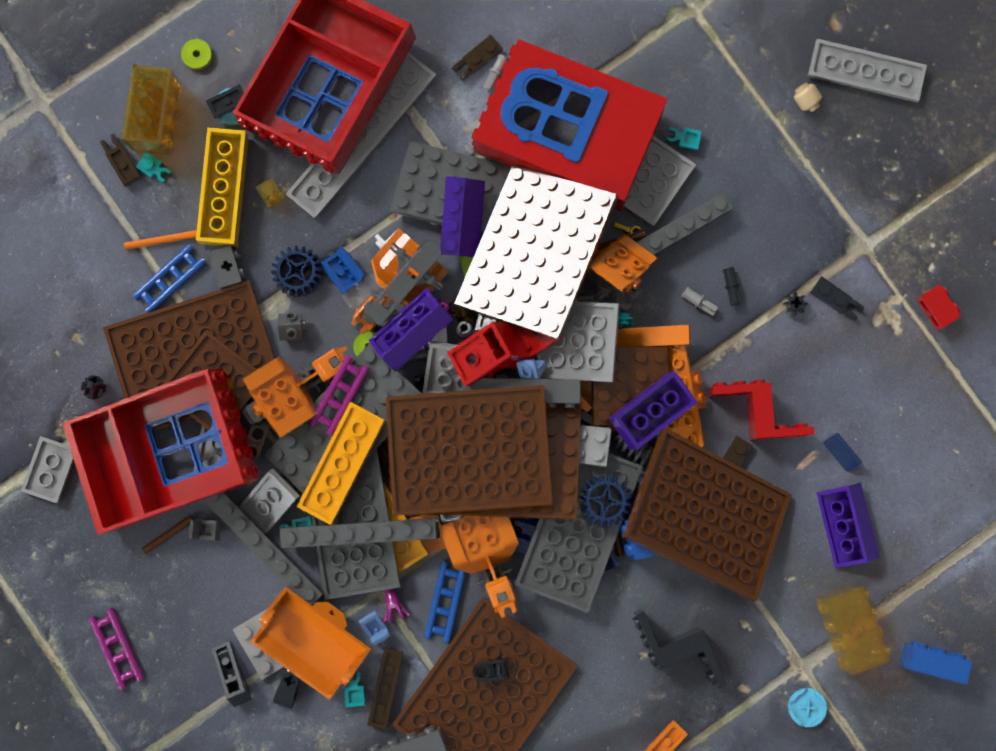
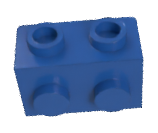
[320,247,365,294]

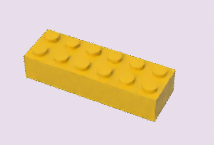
[196,127,249,248]

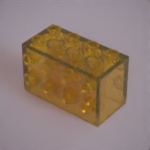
[121,64,182,155]
[816,584,891,675]

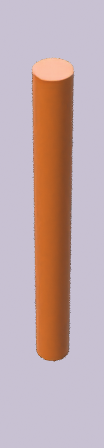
[124,230,197,250]

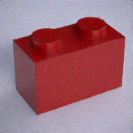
[916,284,961,331]

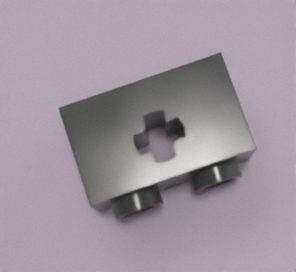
[209,245,246,289]

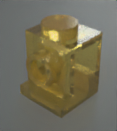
[256,178,284,208]

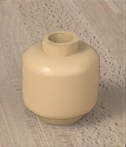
[794,82,822,112]

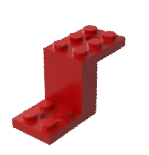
[447,321,565,387]
[707,380,815,440]

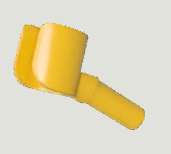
[614,222,641,235]

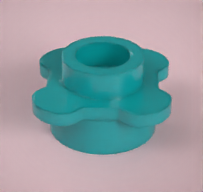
[618,312,633,328]

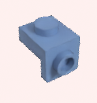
[516,360,547,379]
[359,610,390,646]

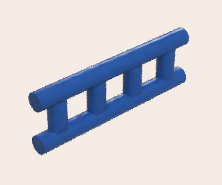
[132,244,206,313]
[424,561,466,643]

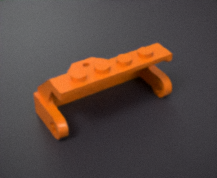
[250,586,371,700]

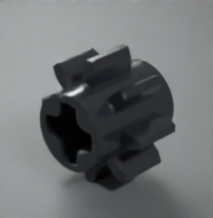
[782,292,808,316]
[81,375,106,399]

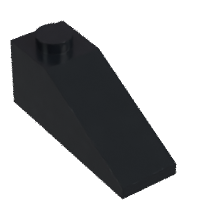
[211,641,252,707]

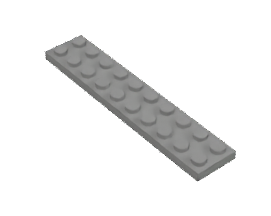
[286,52,437,219]

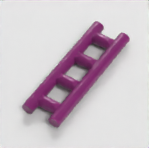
[309,355,370,436]
[88,607,145,690]

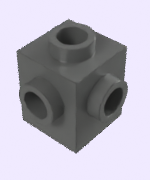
[277,312,307,341]

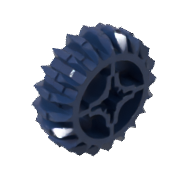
[271,245,323,297]
[579,475,632,528]

